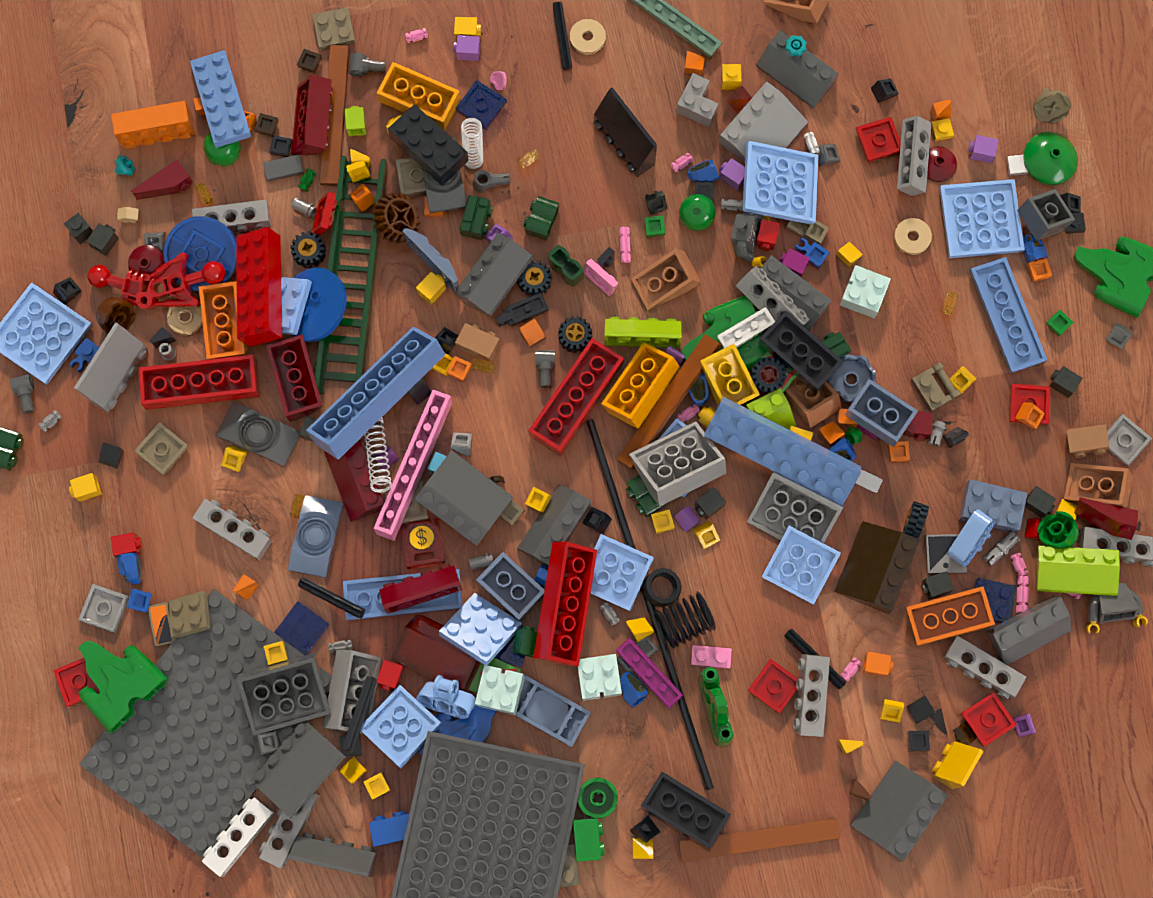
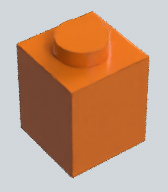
[862,652,893,677]

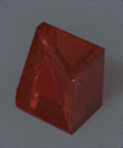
[727,86,752,114]

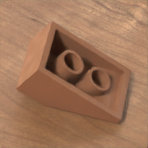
[763,0,829,24]
[631,248,702,311]
[784,377,842,428]
[1064,463,1133,508]

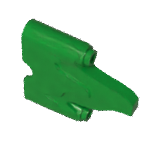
[1073,236,1153,318]
[682,295,767,371]
[78,641,169,734]
[698,667,734,747]

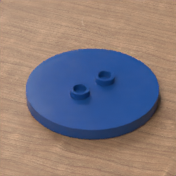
[164,216,237,292]
[290,268,347,342]

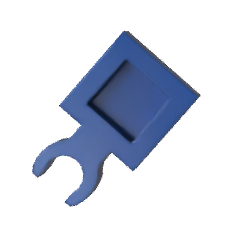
[795,238,830,269]
[70,338,100,373]

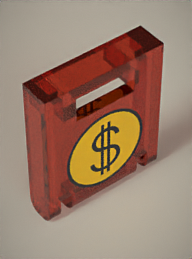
[400,518,446,570]

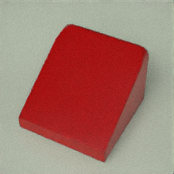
[1025,518,1042,541]

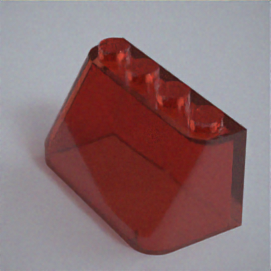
[392,615,479,691]

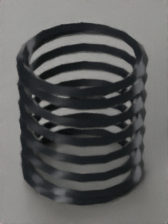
[656,591,716,649]

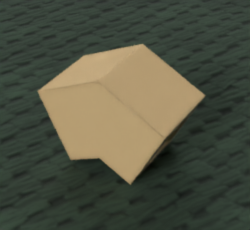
[117,207,139,223]

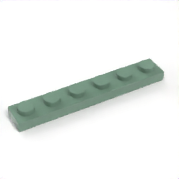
[630,0,722,59]

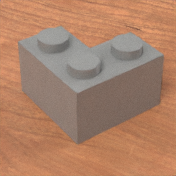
[676,73,718,127]

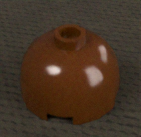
[96,297,135,334]

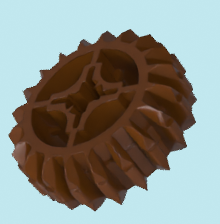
[372,193,421,244]

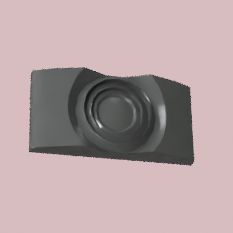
[422,138,466,213]
[216,402,300,467]

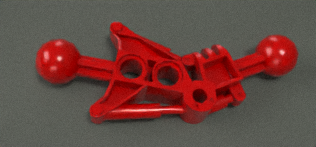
[87,252,226,310]

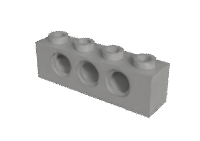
[897,116,931,196]
[192,200,272,233]
[736,266,810,325]
[192,499,272,561]
[1079,527,1153,567]
[942,636,1026,700]
[793,654,830,737]
[259,793,320,869]

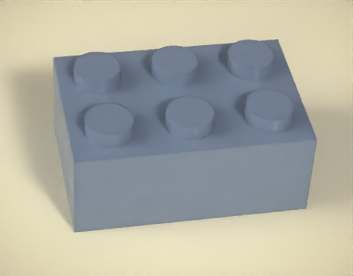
[845,379,918,447]
[958,479,1027,534]
[476,552,544,622]

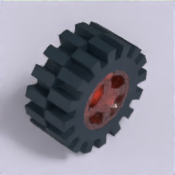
[751,357,786,392]

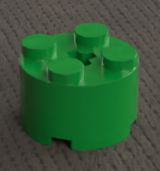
[578,778,618,819]

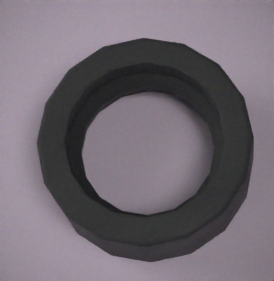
[643,568,682,607]

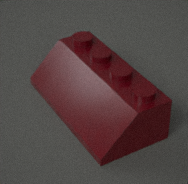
[291,74,333,155]
[266,335,323,422]
[324,439,385,522]
[379,564,462,614]

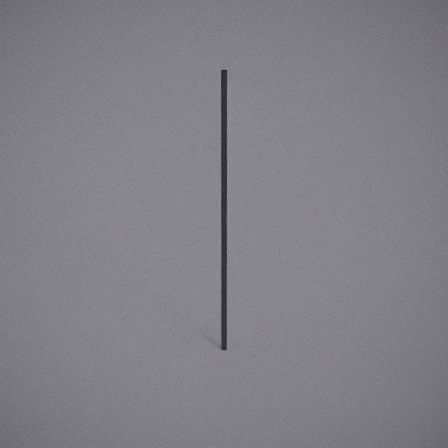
[586,419,714,790]

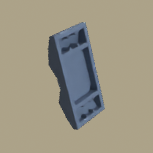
[403,228,459,293]
[288,495,344,578]
[515,674,591,747]

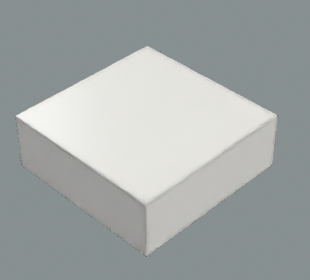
[1006,155,1028,176]

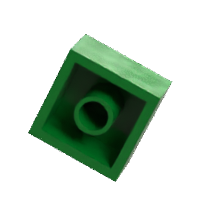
[573,818,605,862]

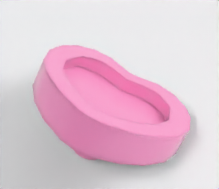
[490,71,507,90]

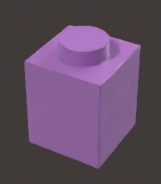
[453,35,481,61]
[968,135,998,163]
[719,158,745,191]

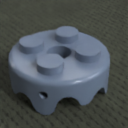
[827,354,876,403]

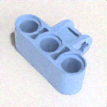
[947,509,995,567]
[416,675,476,719]

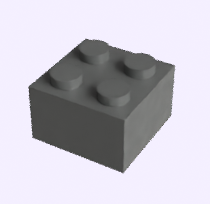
[1017,189,1075,241]

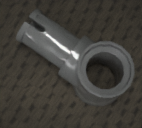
[349,53,386,77]
[473,170,510,193]
[535,350,555,387]
[10,374,35,413]

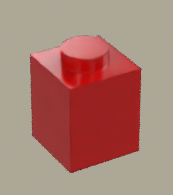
[756,219,780,251]
[110,532,142,558]
[376,660,405,692]

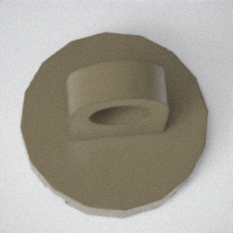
[1033,87,1072,123]

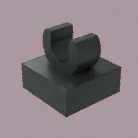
[645,190,668,215]

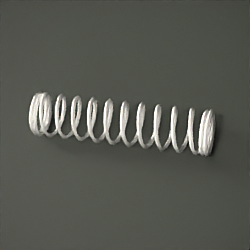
[461,118,483,169]
[364,417,392,493]

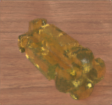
[517,149,540,168]
[196,183,213,206]
[942,291,958,315]
[472,359,495,374]
[289,494,305,518]

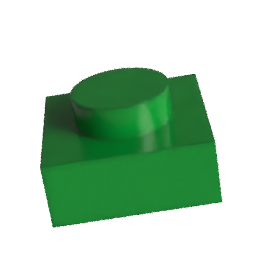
[644,216,665,237]
[1045,310,1074,337]

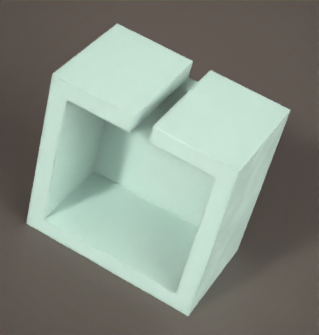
[840,265,891,319]
[578,654,622,701]
[475,665,525,715]

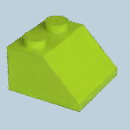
[745,388,796,430]

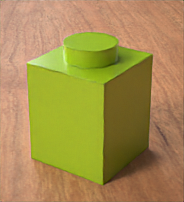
[345,106,367,136]

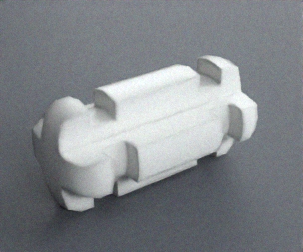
[804,132,820,154]

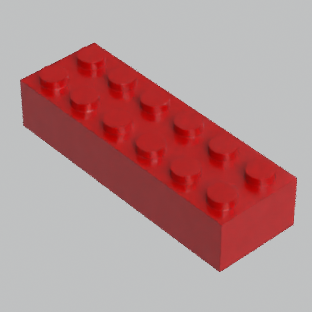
[236,227,282,347]
[528,338,624,456]
[139,355,260,410]
[533,541,597,666]

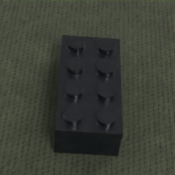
[388,104,468,185]
[758,311,844,394]
[641,772,731,852]

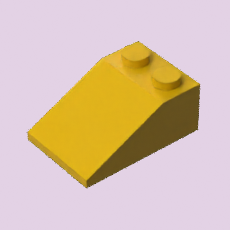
[700,343,760,405]
[932,741,984,789]

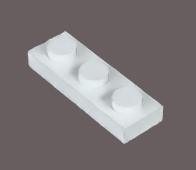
[717,307,775,348]

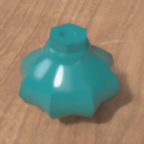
[785,35,807,57]
[114,155,135,176]

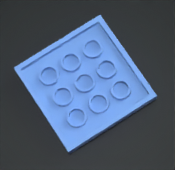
[743,141,818,224]
[939,179,1025,258]
[0,282,93,385]

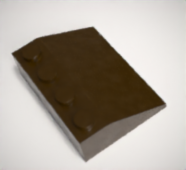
[834,521,920,614]

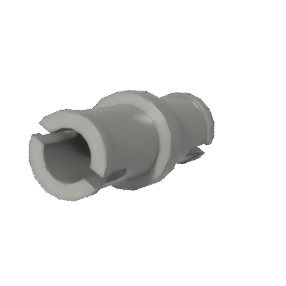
[983,531,1020,567]

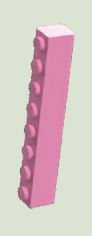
[374,390,452,541]

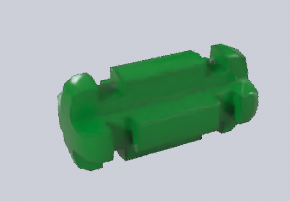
[298,168,316,192]

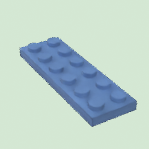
[190,50,252,148]
[970,257,1047,374]
[343,569,463,621]

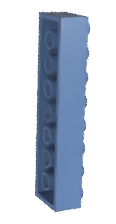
[306,326,445,460]
[704,397,861,506]

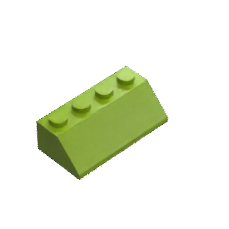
[604,317,682,348]
[1036,546,1120,596]

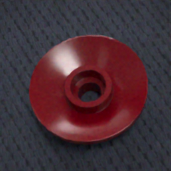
[927,146,957,182]
[128,245,165,282]

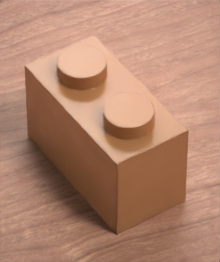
[455,323,500,363]
[1066,424,1109,458]

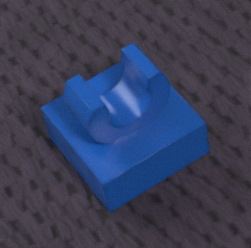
[126,589,152,613]

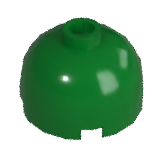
[203,132,241,167]
[679,194,716,231]
[1038,511,1079,549]

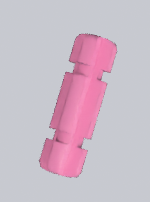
[619,227,631,263]
[1016,576,1029,614]

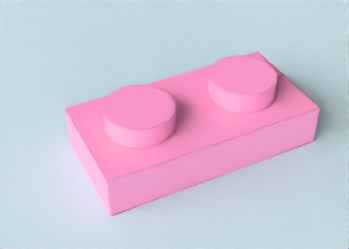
[583,259,618,297]
[691,645,732,669]

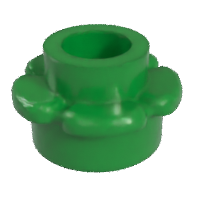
[845,427,862,445]

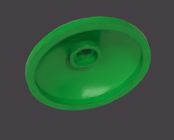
[1023,132,1078,185]

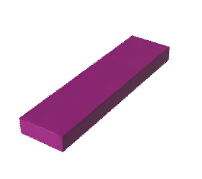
[615,638,683,709]

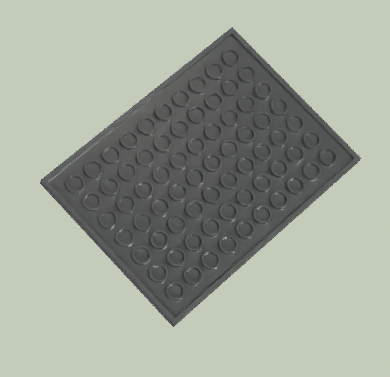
[79,589,332,859]
[391,731,585,898]

